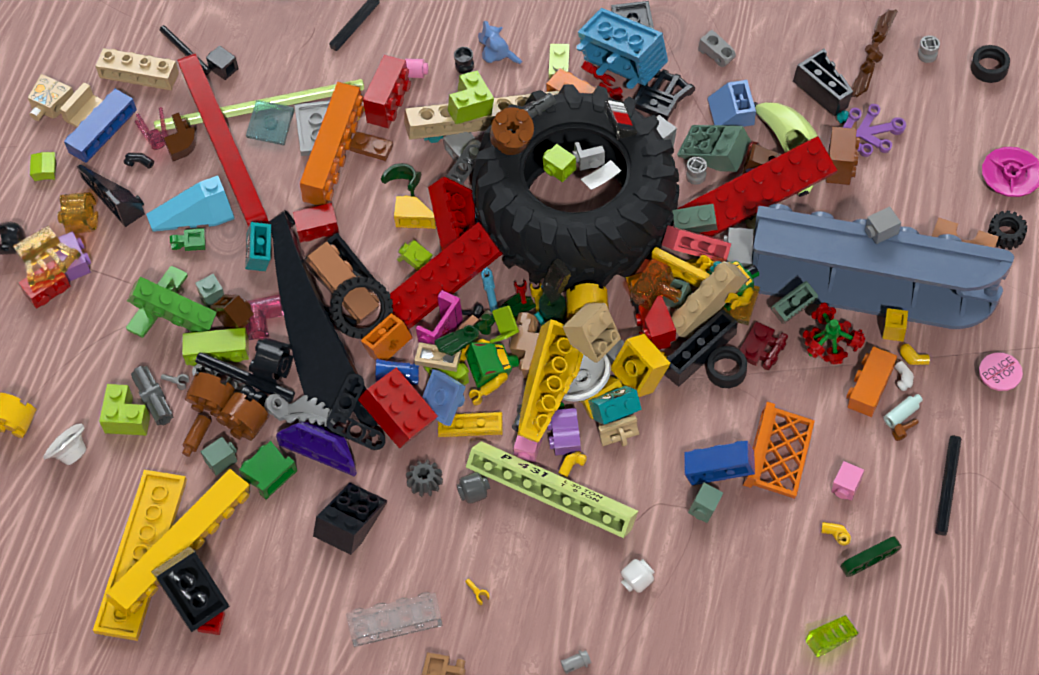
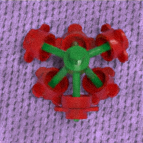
[803,302,865,365]

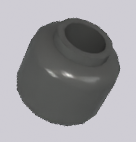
[456,472,490,504]

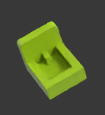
[397,240,433,271]

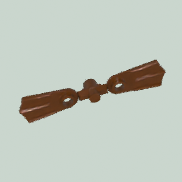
[851,9,898,97]

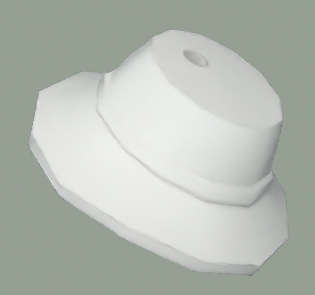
[43,424,86,465]

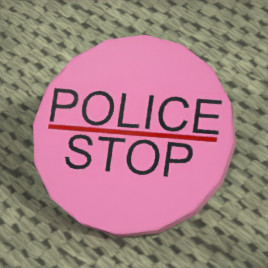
[979,353,1023,391]

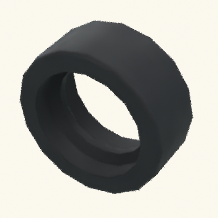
[971,45,1010,83]
[707,346,747,389]

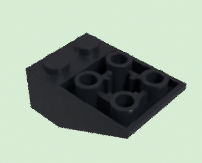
[313,483,387,555]

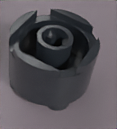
[249,338,293,385]

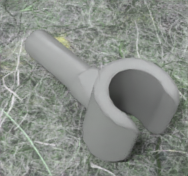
[161,374,189,390]

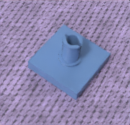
[422,369,466,426]

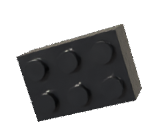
[151,546,230,632]

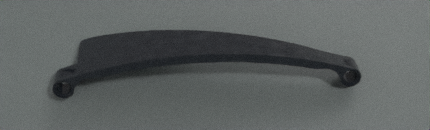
[268,210,379,431]

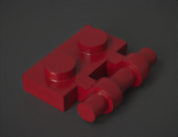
[740,321,788,370]

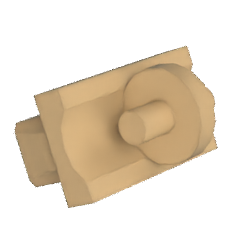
[598,415,639,446]

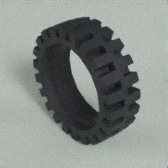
[329,277,393,339]

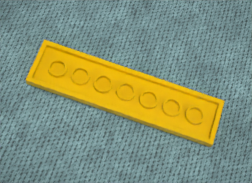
[93,470,187,641]

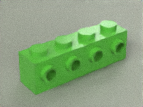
[127,277,217,333]

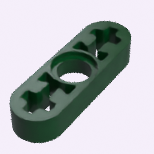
[840,536,902,577]

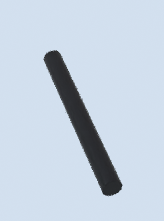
[159,25,211,75]

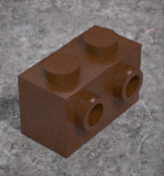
[209,294,254,328]

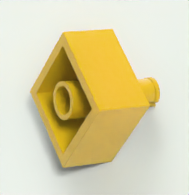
[611,334,671,397]

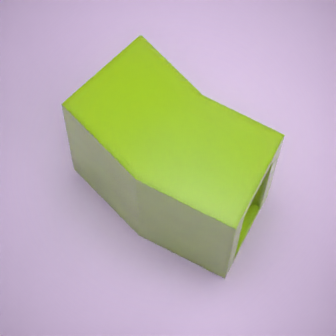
[30,152,56,181]

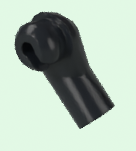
[123,153,154,169]

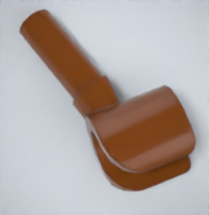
[892,419,919,441]

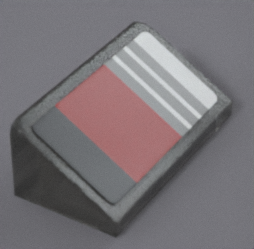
[604,99,637,139]

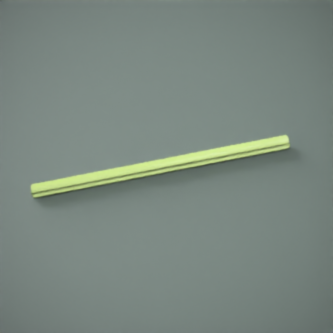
[154,79,364,132]

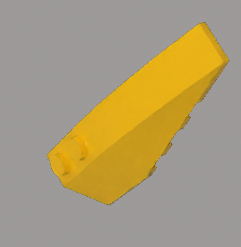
[518,319,584,443]

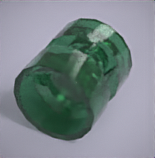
[539,292,566,324]

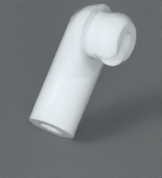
[894,361,914,391]

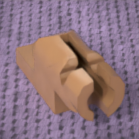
[510,312,539,379]

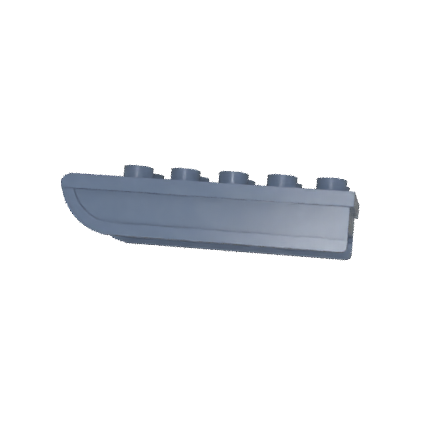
[752,204,1014,329]

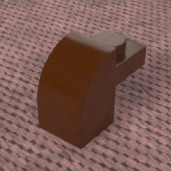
[164,112,196,162]

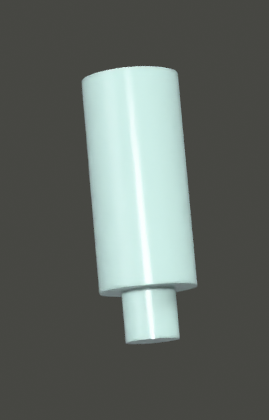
[884,394,923,429]

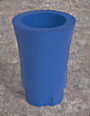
[376,359,419,385]

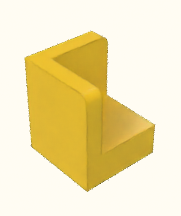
[883,308,908,342]

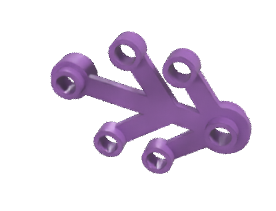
[843,104,906,157]

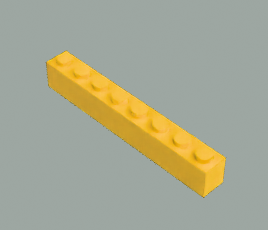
[106,469,250,617]

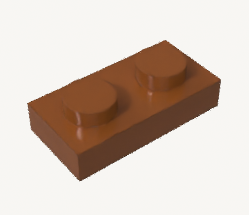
[350,131,393,161]

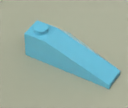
[146,176,235,231]

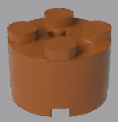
[490,107,534,155]
[185,372,235,417]
[216,392,269,441]

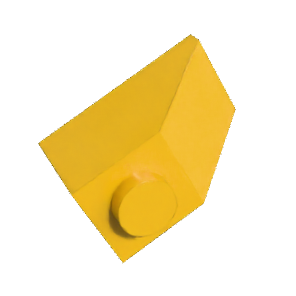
[394,195,436,229]

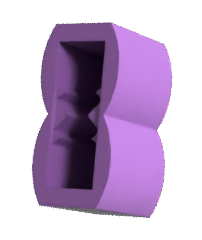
[548,408,581,456]

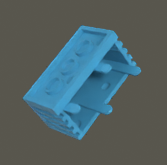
[577,8,668,89]

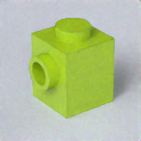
[543,144,576,182]

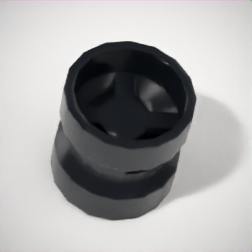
[454,47,474,74]
[240,385,267,407]

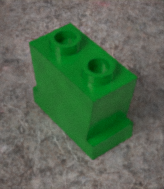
[239,441,297,500]

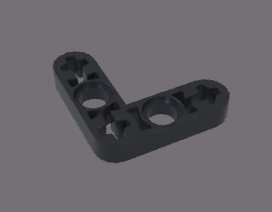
[326,374,386,450]

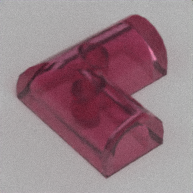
[246,294,284,340]

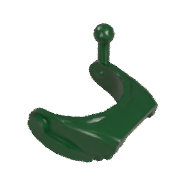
[381,163,422,197]

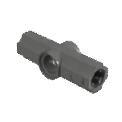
[131,366,174,426]

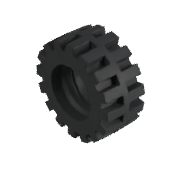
[988,210,1028,250]

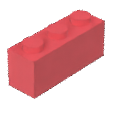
[662,225,731,262]

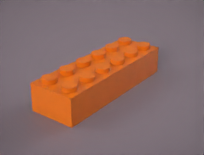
[300,82,364,206]

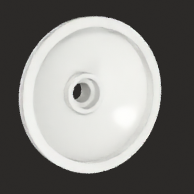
[563,355,611,402]

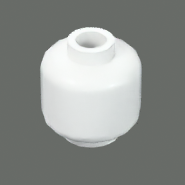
[621,559,655,593]

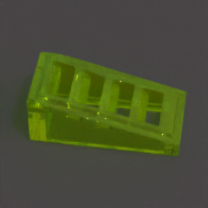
[805,615,859,657]

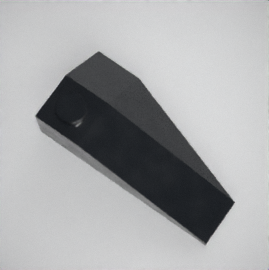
[77,165,145,227]

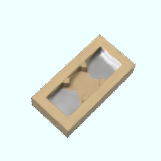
[414,342,461,372]

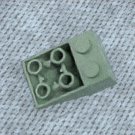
[677,125,752,172]

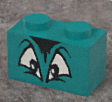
[245,222,271,271]
[588,385,642,425]

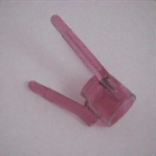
[135,107,168,150]

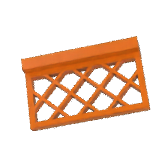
[743,402,815,499]

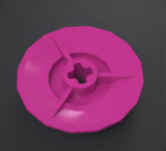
[982,147,1039,197]

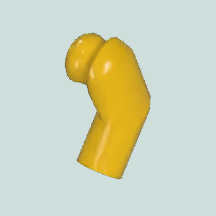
[558,451,587,477]
[821,522,851,546]

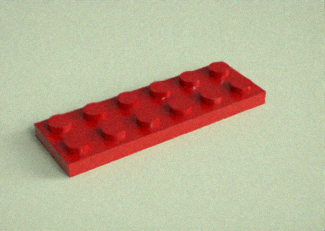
[390,222,503,330]

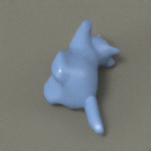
[478,21,522,64]

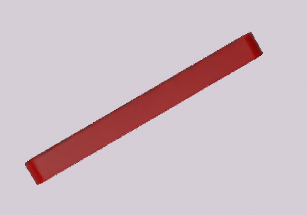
[177,53,269,227]

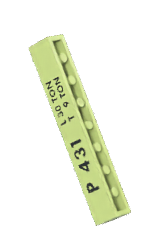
[466,441,638,538]

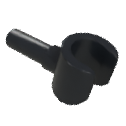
[462,304,485,319]

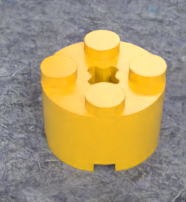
[566,283,609,320]
[0,393,37,438]

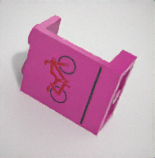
[416,290,463,345]

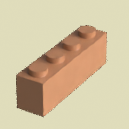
[306,242,380,325]

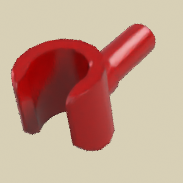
[599,82,623,100]
[515,281,527,304]

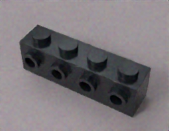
[664,309,738,387]

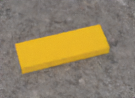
[652,247,710,288]
[438,412,503,437]

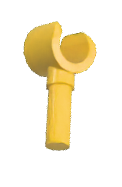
[530,283,543,313]
[465,579,490,605]

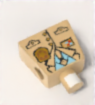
[28,74,74,121]

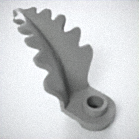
[264,394,335,427]

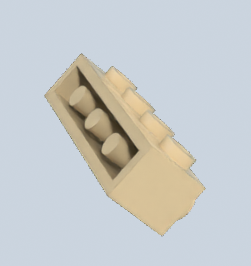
[96,48,179,91]
[671,261,748,339]

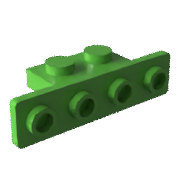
[126,266,188,338]

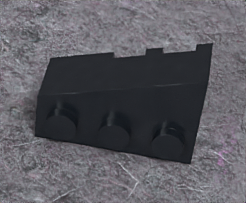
[793,48,853,116]

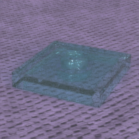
[246,100,295,146]

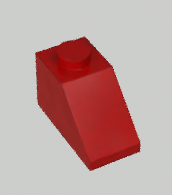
[642,295,676,346]

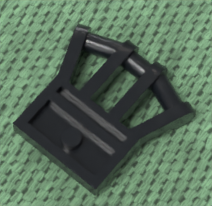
[634,69,695,121]

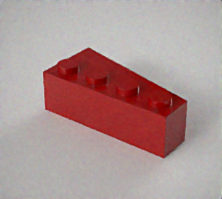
[428,177,475,251]

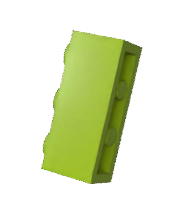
[182,328,249,366]

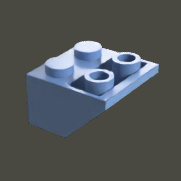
[707,80,756,127]

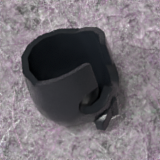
[0,221,26,255]

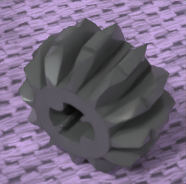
[406,459,443,497]

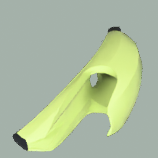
[754,102,818,197]

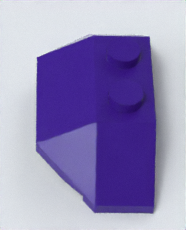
[276,422,357,477]

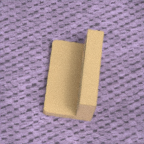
[60,83,103,127]

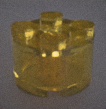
[57,192,98,234]

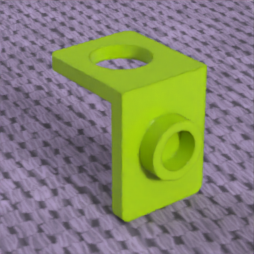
[490,306,519,343]

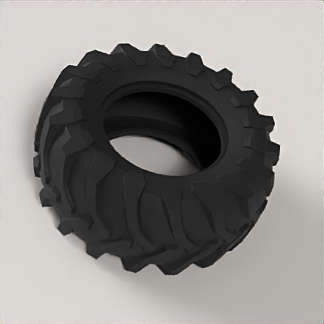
[472,84,679,291]

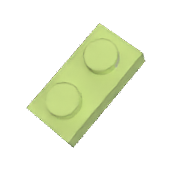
[549,44,570,79]

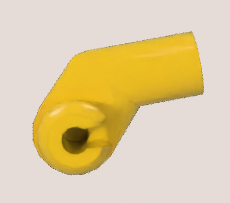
[900,344,930,365]

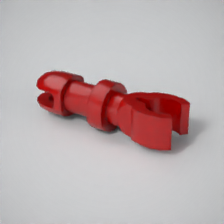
[581,61,616,86]

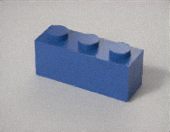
[684,440,755,486]

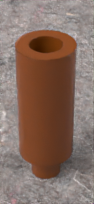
[182,415,211,457]

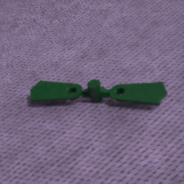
[434,293,536,356]

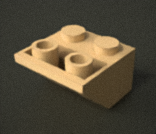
[563,303,621,363]

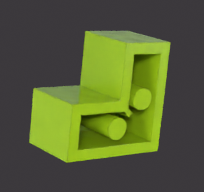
[448,71,494,124]
[99,384,150,436]

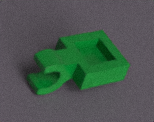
[170,228,206,251]

